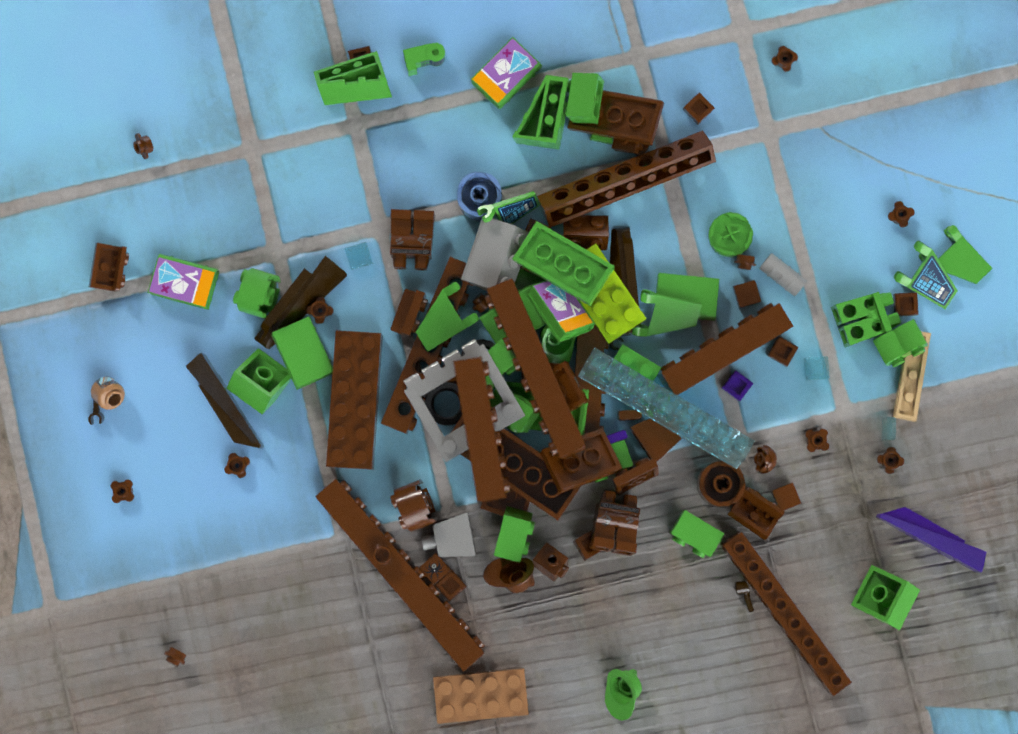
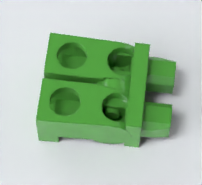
[831,292,901,348]

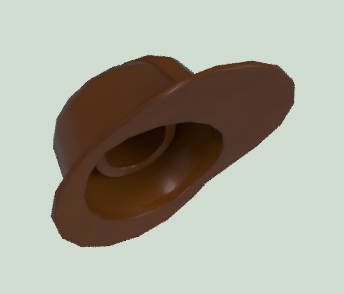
[483,558,535,593]

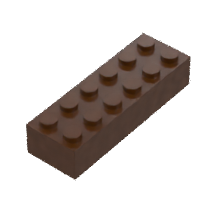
[658,303,794,399]
[326,330,383,470]
[453,357,510,502]
[451,415,581,520]

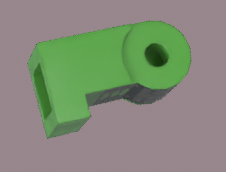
[403,43,445,76]

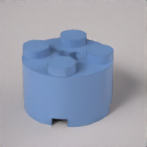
[457,172,502,221]

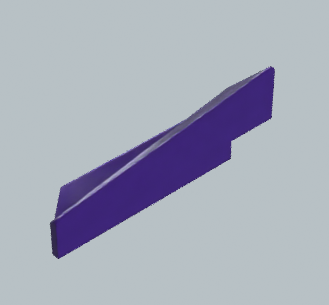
[876,507,987,573]

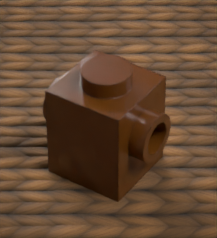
[533,542,569,582]

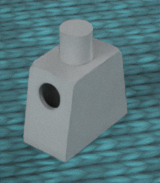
[421,513,476,557]

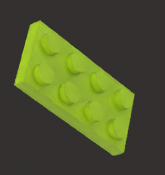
[580,244,647,344]

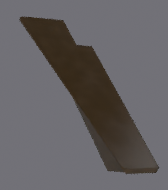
[609,227,639,336]
[254,256,347,349]
[186,353,264,449]

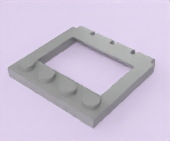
[404,339,525,462]

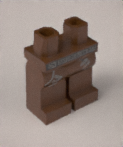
[390,209,435,271]
[589,490,640,556]

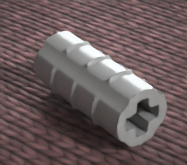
[759,253,807,296]

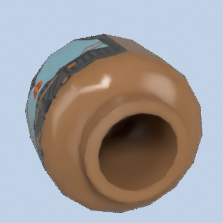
[91,377,125,410]

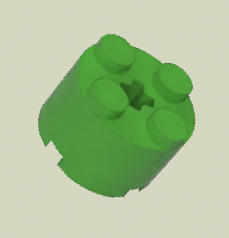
[233,268,281,319]

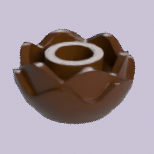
[754,445,777,474]

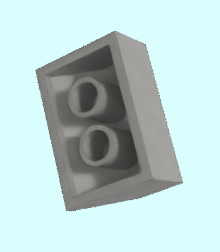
[461,218,529,291]

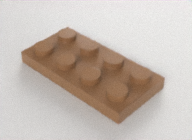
[433,668,529,724]

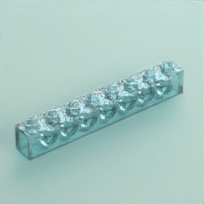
[578,347,755,469]

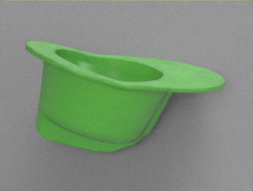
[540,325,576,363]
[605,669,642,721]

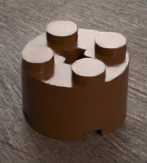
[697,461,745,507]
[390,479,437,532]

